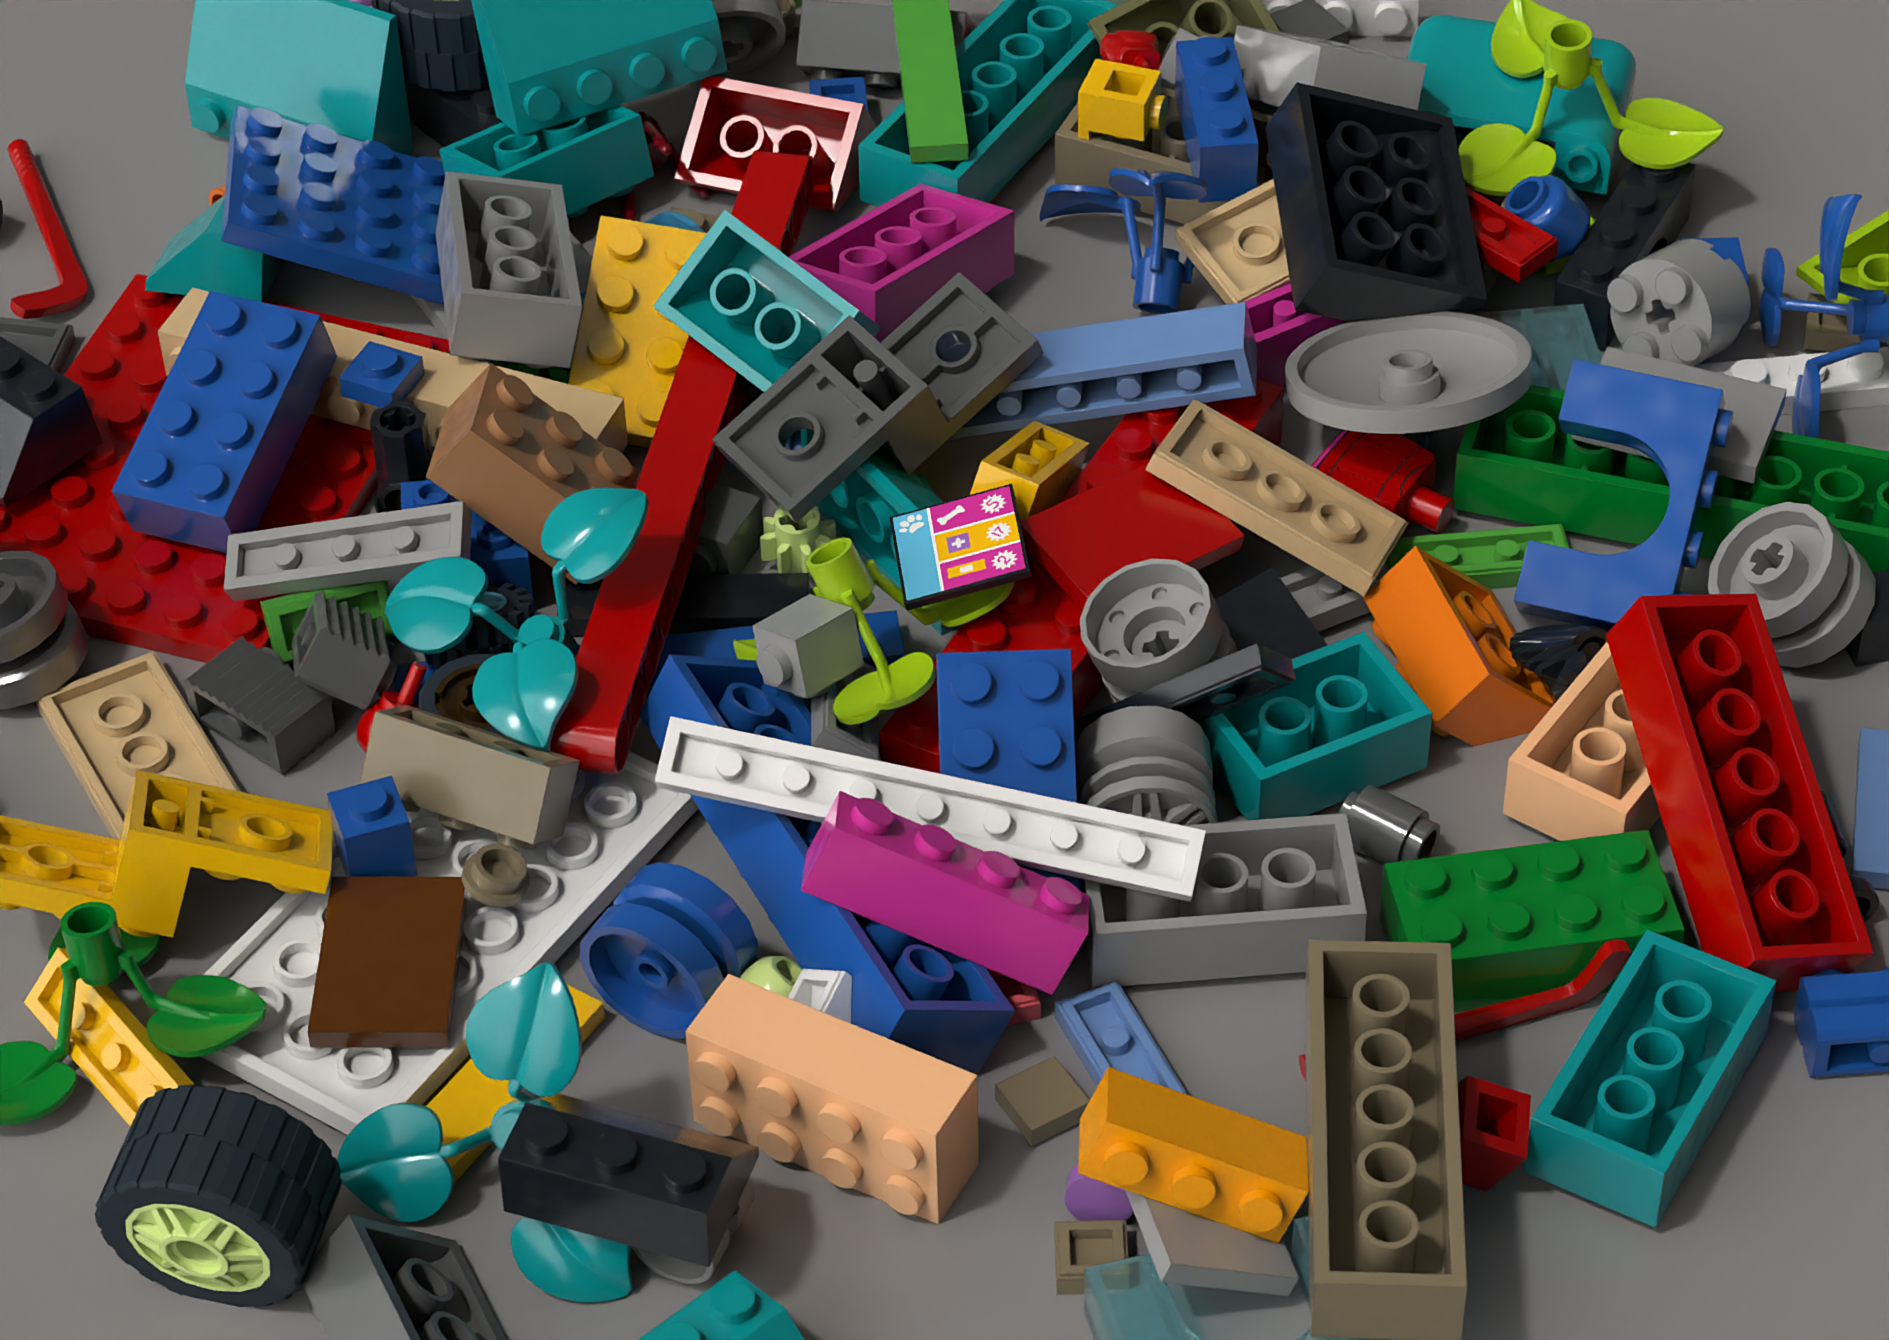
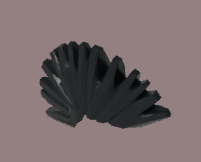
[1509,624,1611,686]

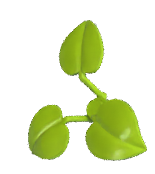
[1458,0,1724,196]
[733,537,1015,725]

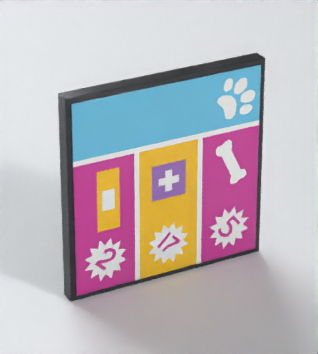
[889,484,1032,611]

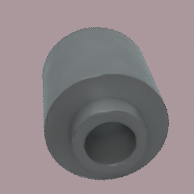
[1338,785,1440,864]

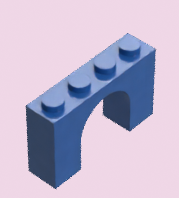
[1514,359,1734,629]

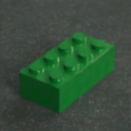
[1380,830,1685,1013]

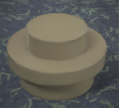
[462,844,530,907]

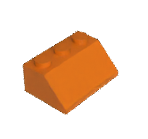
[1362,546,1557,747]

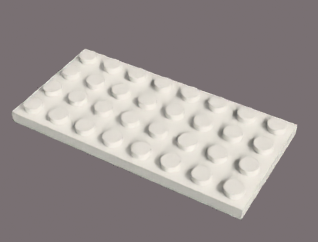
[201,743,699,1135]

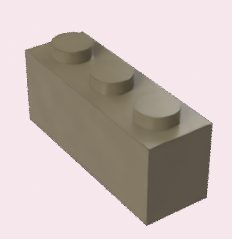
[360,705,580,850]

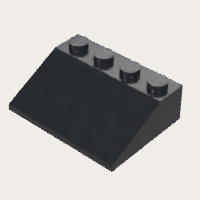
[1265,82,1487,321]

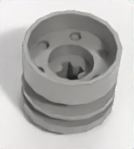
[1080,558,1239,703]
[1075,706,1218,825]

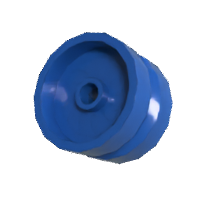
[580,862,758,1039]

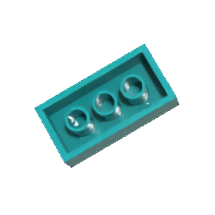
[1524,930,1776,1228]

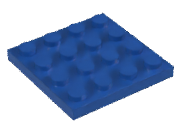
[221,105,445,305]

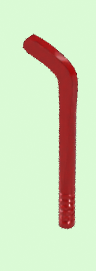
[8,139,88,319]
[1299,939,1632,1081]

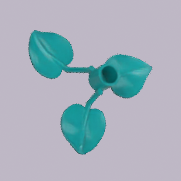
[384,488,649,751]
[337,961,633,1303]

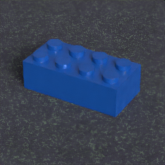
[112,291,338,553]
[936,649,1080,891]

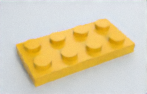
[568,216,707,448]

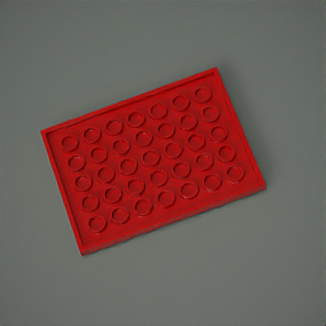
[0,274,450,663]

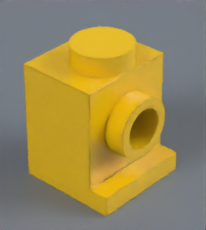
[1078,59,1168,142]

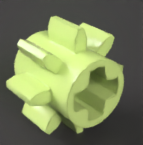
[760,506,836,577]

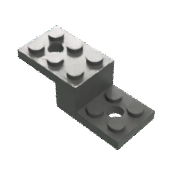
[712,272,1044,523]

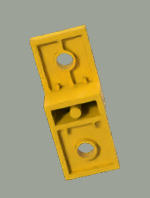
[0,770,333,937]

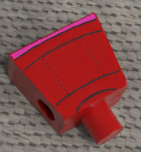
[1311,430,1455,538]

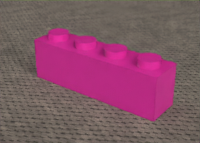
[801,791,1089,995]

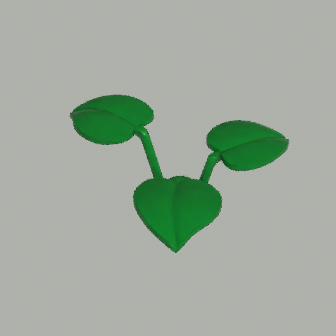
[0,902,268,1125]

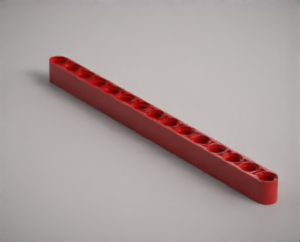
[550,151,815,775]

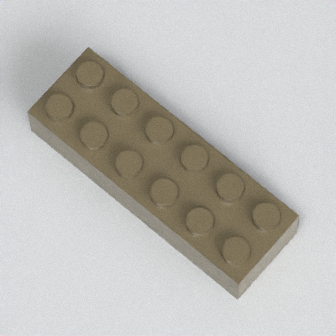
[1305,940,1467,1340]

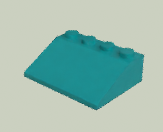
[184,0,414,155]
[471,0,727,136]

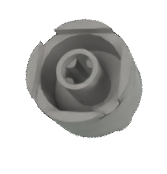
[1607,239,1751,367]

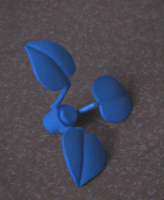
[1039,168,1208,314]
[1759,194,1889,438]

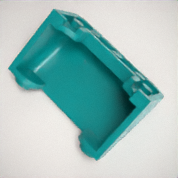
[1406,15,1636,194]

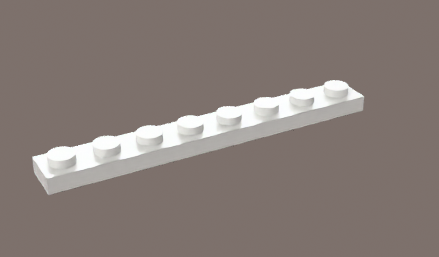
[655,716,1206,902]

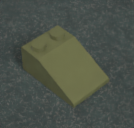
[1087,0,1280,59]

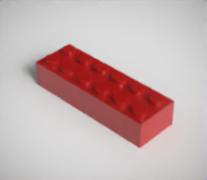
[1605,593,1874,992]

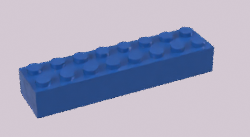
[639,654,1015,1072]

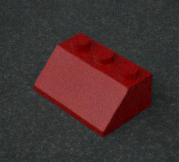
[674,76,876,213]

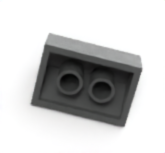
[796,0,977,89]
[303,1215,506,1340]

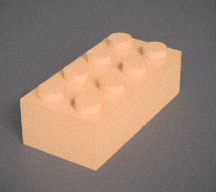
[1503,642,1661,841]
[685,974,979,1225]

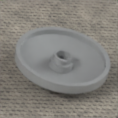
[1285,312,1533,434]

